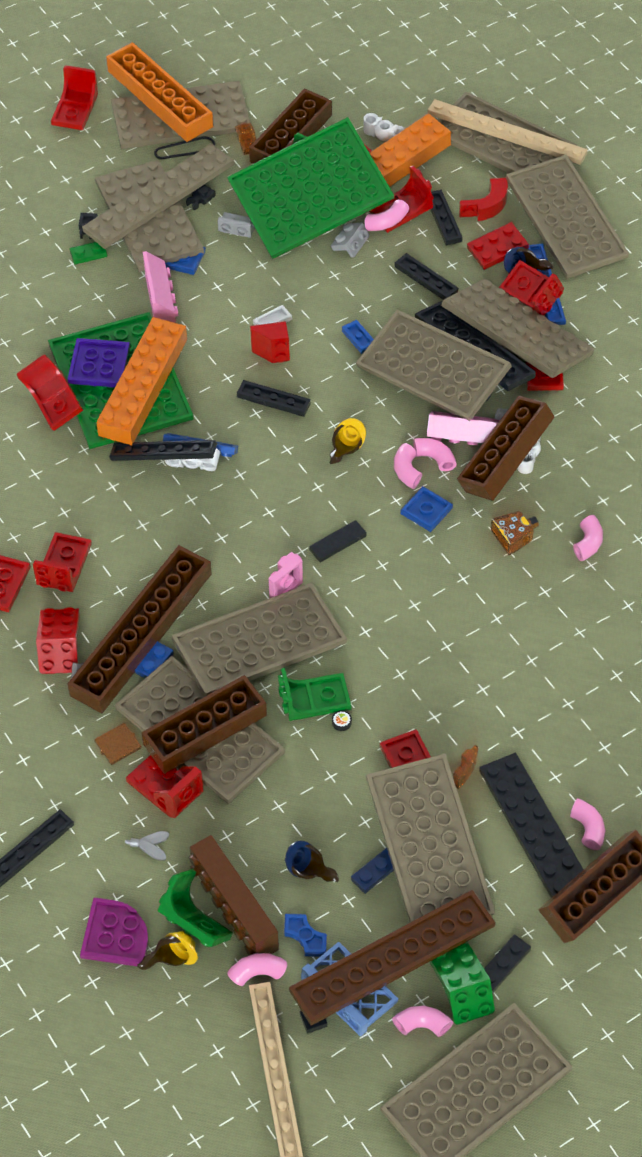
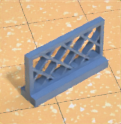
[301,942,398,1037]

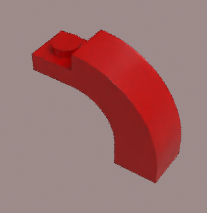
[459,178,508,221]

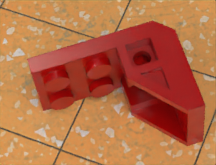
[126,755,204,818]

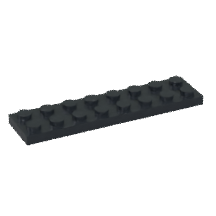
[415,301,536,391]
[479,752,584,898]

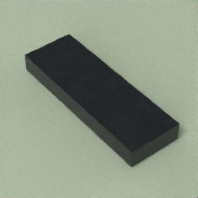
[309,520,367,563]

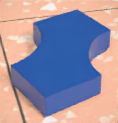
[284,914,327,957]

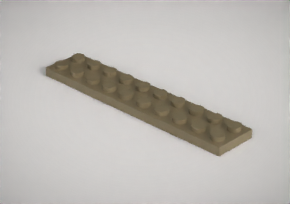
[82,143,234,249]

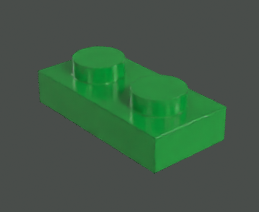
[69,242,107,265]

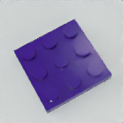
[67,338,130,388]

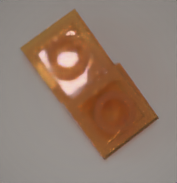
[235,123,257,155]
[453,745,479,790]

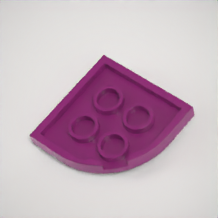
[80,898,148,966]

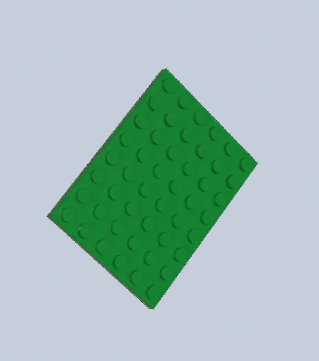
[227,117,394,259]
[48,312,194,450]

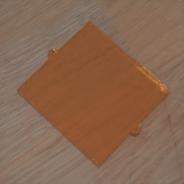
[94,723,142,765]

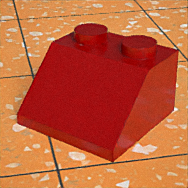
[250,321,290,363]

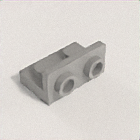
[218,212,255,238]

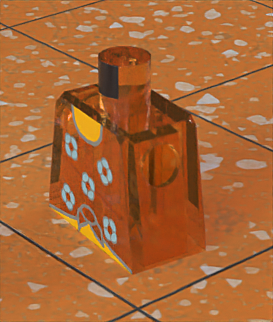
[491,511,539,555]

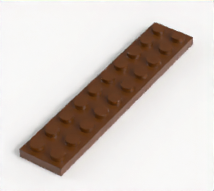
[289,890,496,1026]

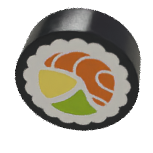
[332,711,352,731]

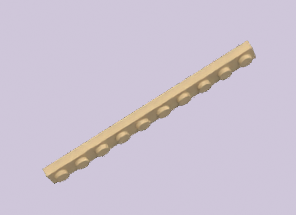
[428,99,588,165]
[249,982,303,1157]

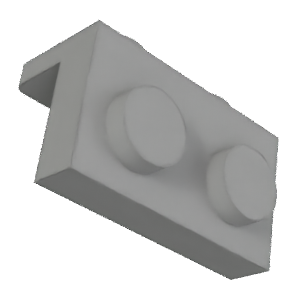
[331,222,369,257]

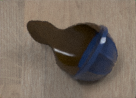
[504,247,553,273]
[285,841,339,882]

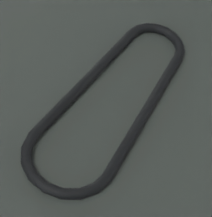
[154,136,215,159]

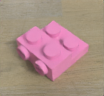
[268,552,303,599]

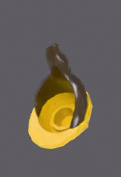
[329,418,366,464]
[137,931,198,970]

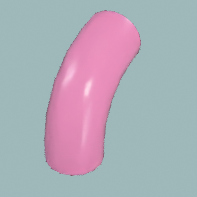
[365,200,409,231]
[413,438,457,471]
[394,443,422,489]
[573,515,603,561]
[570,798,606,850]
[227,953,287,986]
[392,1005,454,1037]

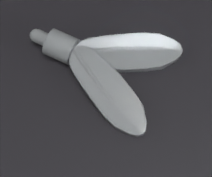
[125,831,169,861]

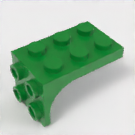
[278,668,352,721]
[157,869,233,947]
[430,941,495,1025]

